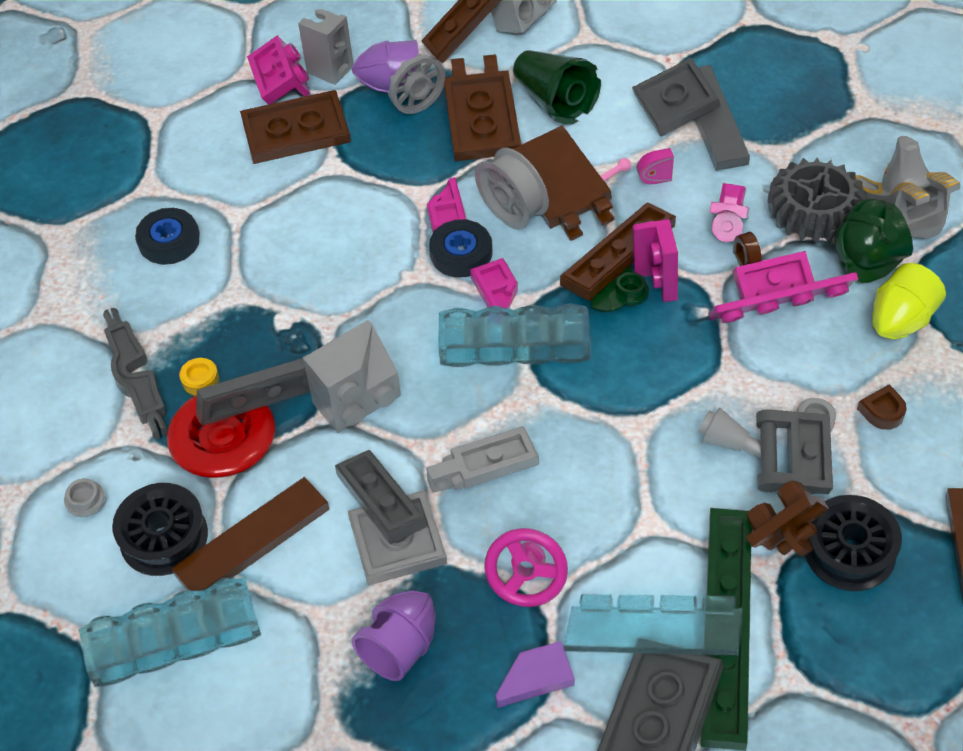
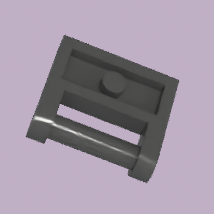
[756,409,833,494]

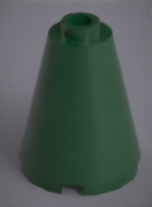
[513,50,601,124]

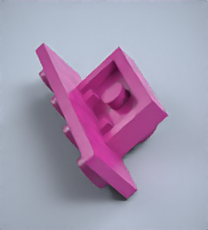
[708,251,859,323]

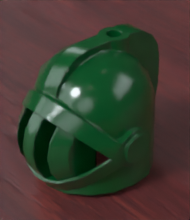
[835,199,914,284]

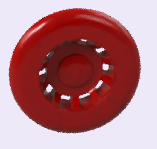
[167,395,275,478]

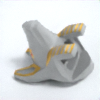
[856,136,960,239]

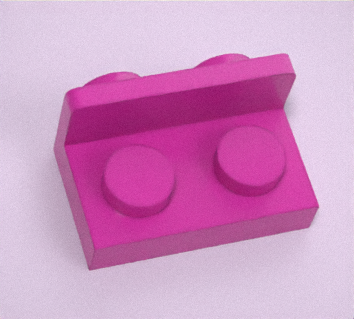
[247,35,310,105]
[633,219,678,302]

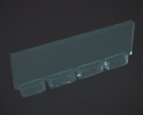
[563,594,743,656]

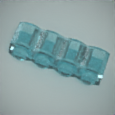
[438,303,591,367]
[79,578,261,687]

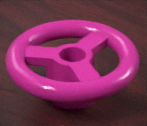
[484,528,568,607]

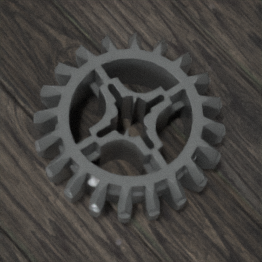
[767,157,866,244]

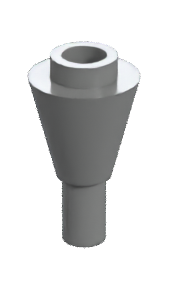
[698,407,761,459]

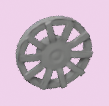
[388,54,445,114]

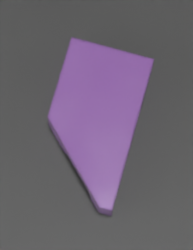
[495,641,575,708]

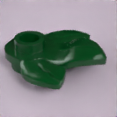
[590,266,649,312]

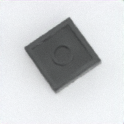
[632,57,721,136]

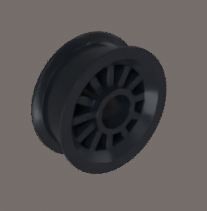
[112,483,208,576]
[805,495,902,591]

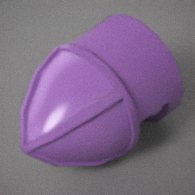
[352,40,421,93]
[351,590,436,681]

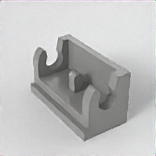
[298,9,354,85]

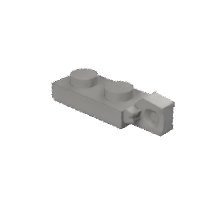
[426,426,539,493]

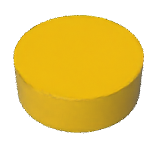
[179,358,219,395]

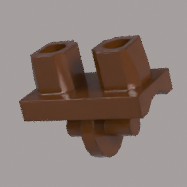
[746,480,829,556]

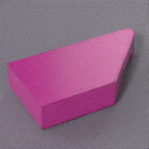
[427,177,466,233]
[470,258,518,324]

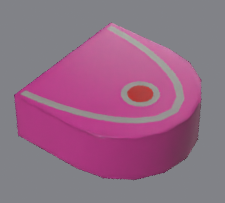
[636,148,674,184]

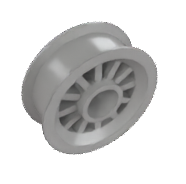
[475,148,549,230]

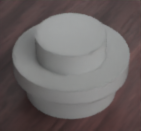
[64,478,105,517]

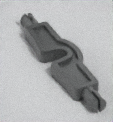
[103,308,168,439]

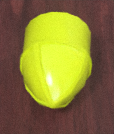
[872,263,946,340]

